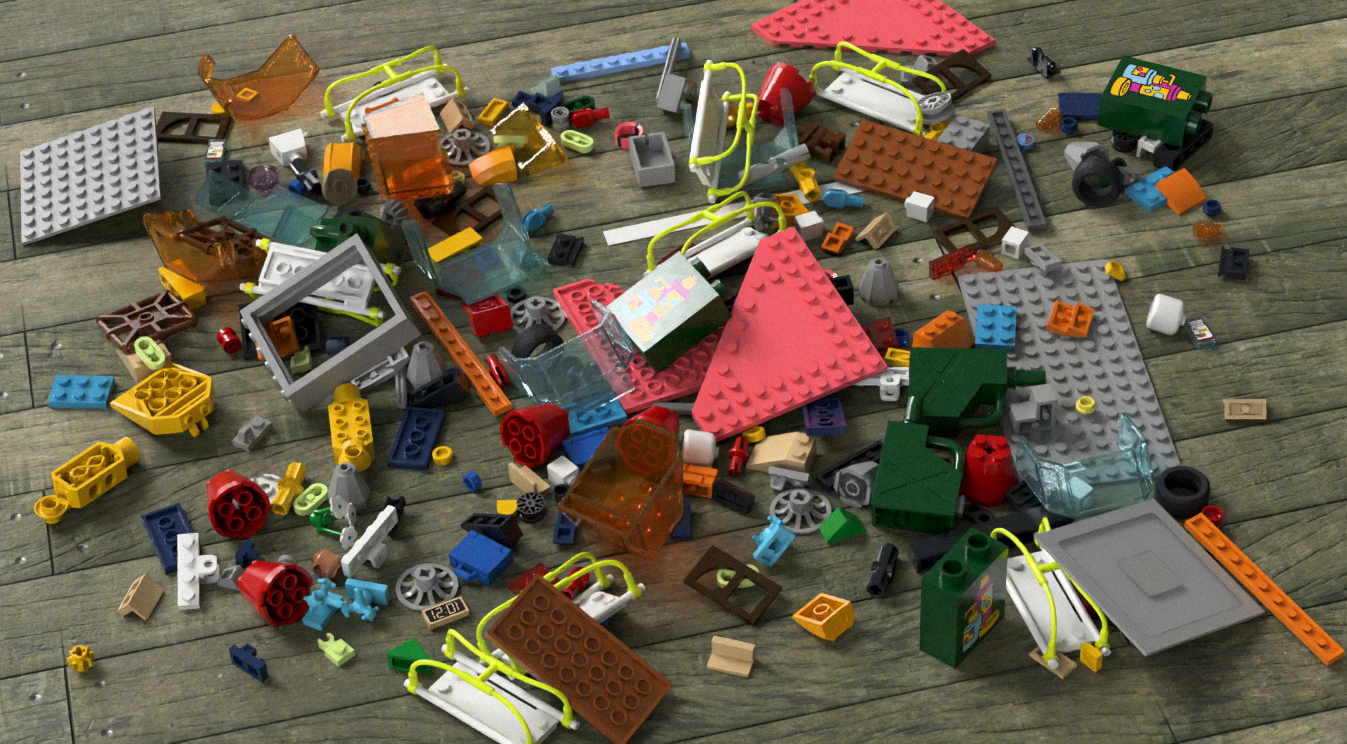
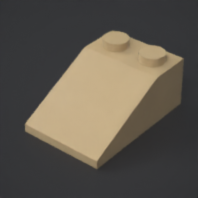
[116,340,172,384]
[746,432,817,473]

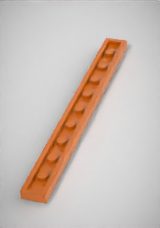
[410,291,512,417]
[1184,513,1345,666]

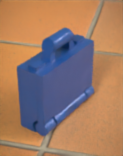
[562,427,621,476]
[449,530,514,586]

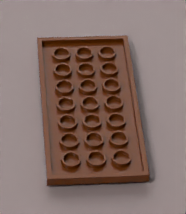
[833,119,998,220]
[484,573,673,744]

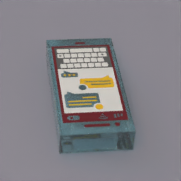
[204,139,227,167]
[1183,316,1218,350]

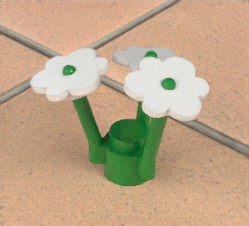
[310,495,357,549]

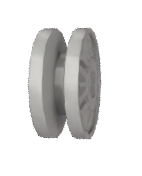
[915,92,955,125]

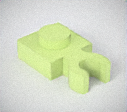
[290,346,312,373]
[318,633,355,667]

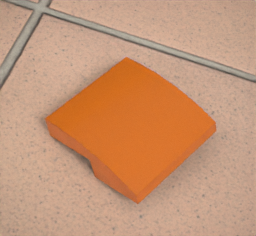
[1155,168,1207,215]
[1045,300,1095,337]
[255,316,300,360]

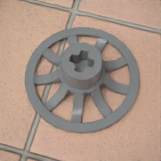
[437,129,490,166]
[510,296,566,334]
[770,488,832,534]
[395,563,459,611]

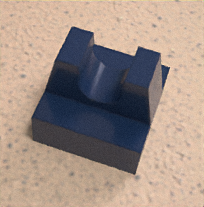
[235,539,260,568]

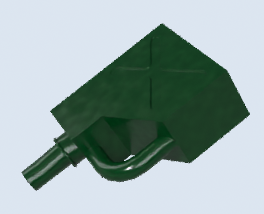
[309,214,406,275]
[908,347,1046,438]
[871,396,966,534]

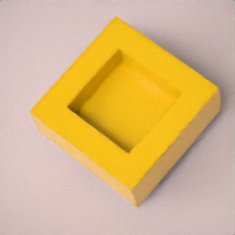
[1080,642,1103,673]

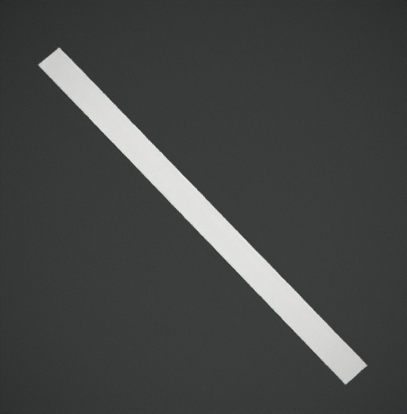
[603,182,867,246]

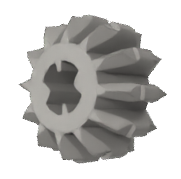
[380,198,411,228]

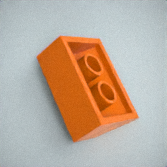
[912,310,975,349]

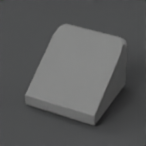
[914,55,938,70]
[217,565,245,590]

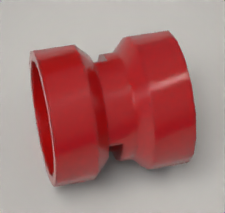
[216,327,242,354]
[1202,506,1223,531]

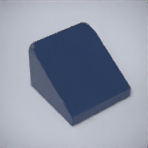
[326,336,349,355]

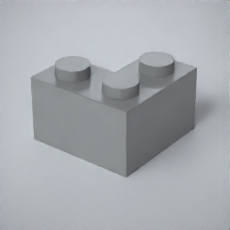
[657,73,697,115]
[1009,384,1057,435]

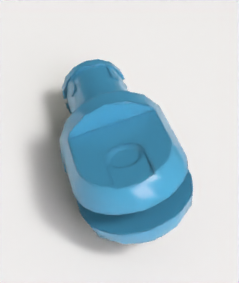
[823,189,864,209]
[521,204,554,232]

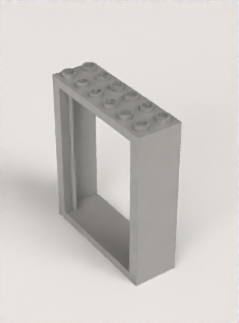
[240,233,421,413]

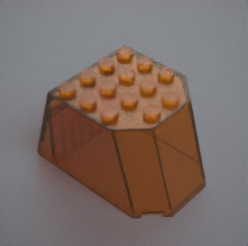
[361,92,455,202]
[557,419,683,562]

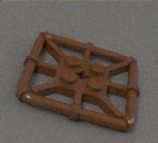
[176,216,282,268]
[96,290,199,353]

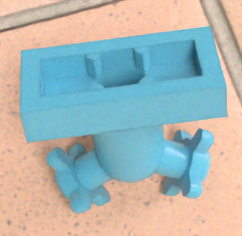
[752,516,796,567]
[302,578,344,631]
[341,578,390,622]

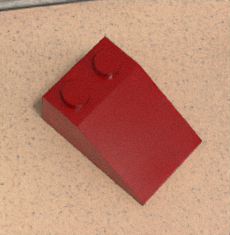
[460,294,514,338]

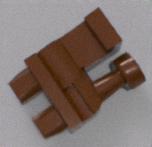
[790,123,846,163]

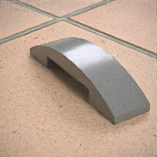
[349,347,410,393]

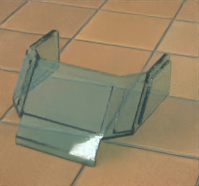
[682,88,798,193]
[195,170,329,247]
[402,183,531,305]
[498,299,635,421]
[1016,412,1155,522]

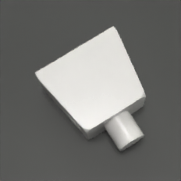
[269,129,308,166]

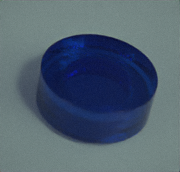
[889,329,909,347]

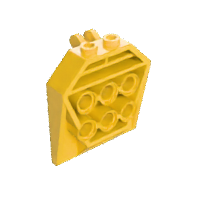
[110,362,215,437]

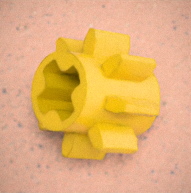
[67,645,95,672]

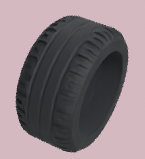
[1072,158,1123,207]
[511,324,564,377]
[1154,466,1210,519]

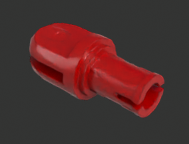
[570,107,610,128]
[485,353,510,389]
[728,436,749,477]
[562,566,590,600]

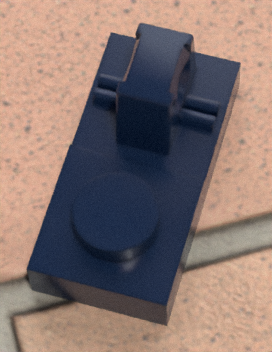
[229,643,268,683]

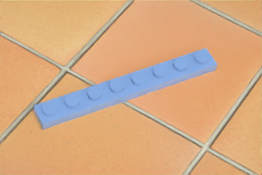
[551,42,690,83]

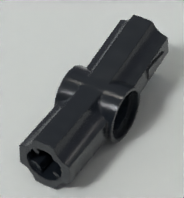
[290,157,323,197]
[419,180,467,220]
[866,543,899,598]

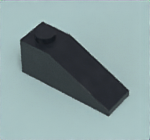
[407,369,471,408]
[460,513,523,548]

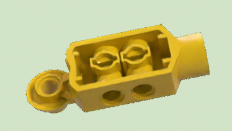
[328,383,375,472]
[34,437,141,524]

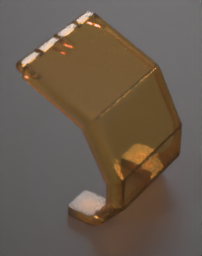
[198,34,320,122]
[143,210,270,284]

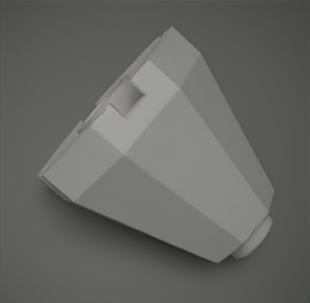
[1064,142,1109,182]
[859,258,898,307]
[406,341,447,390]
[834,461,879,509]
[327,462,372,512]

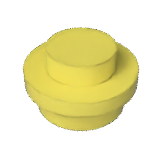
[1076,396,1096,415]

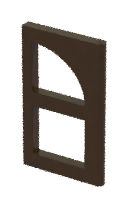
[912,49,991,102]
[156,111,232,144]
[432,186,516,236]
[933,207,1016,260]
[684,545,783,626]

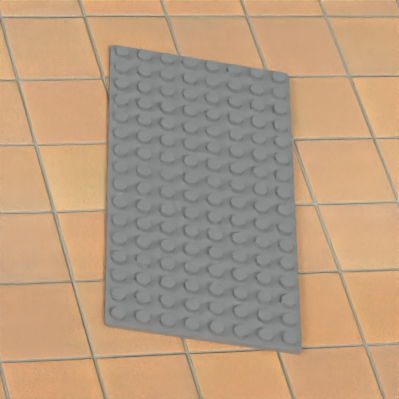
[958,259,1181,491]

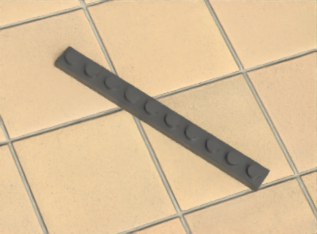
[987,109,1047,232]

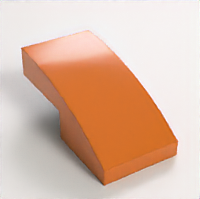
[821,222,855,254]

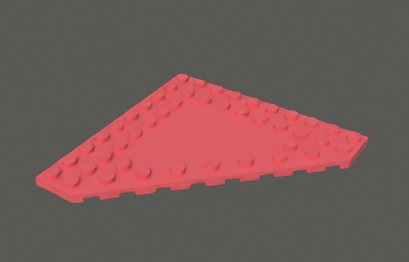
[751,0,995,57]
[692,227,887,442]
[553,279,725,415]

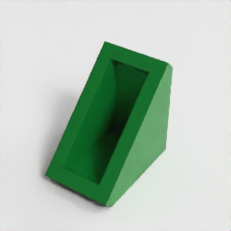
[819,507,866,544]
[387,638,432,675]

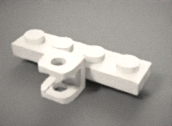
[853,367,909,401]
[341,505,398,578]
[177,533,220,610]

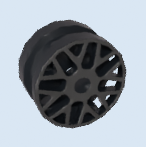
[1111,130,1137,153]
[516,492,546,523]

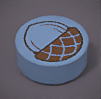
[1016,134,1034,150]

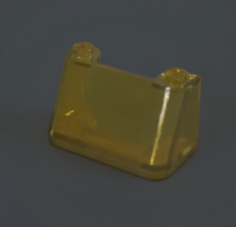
[490,102,569,176]

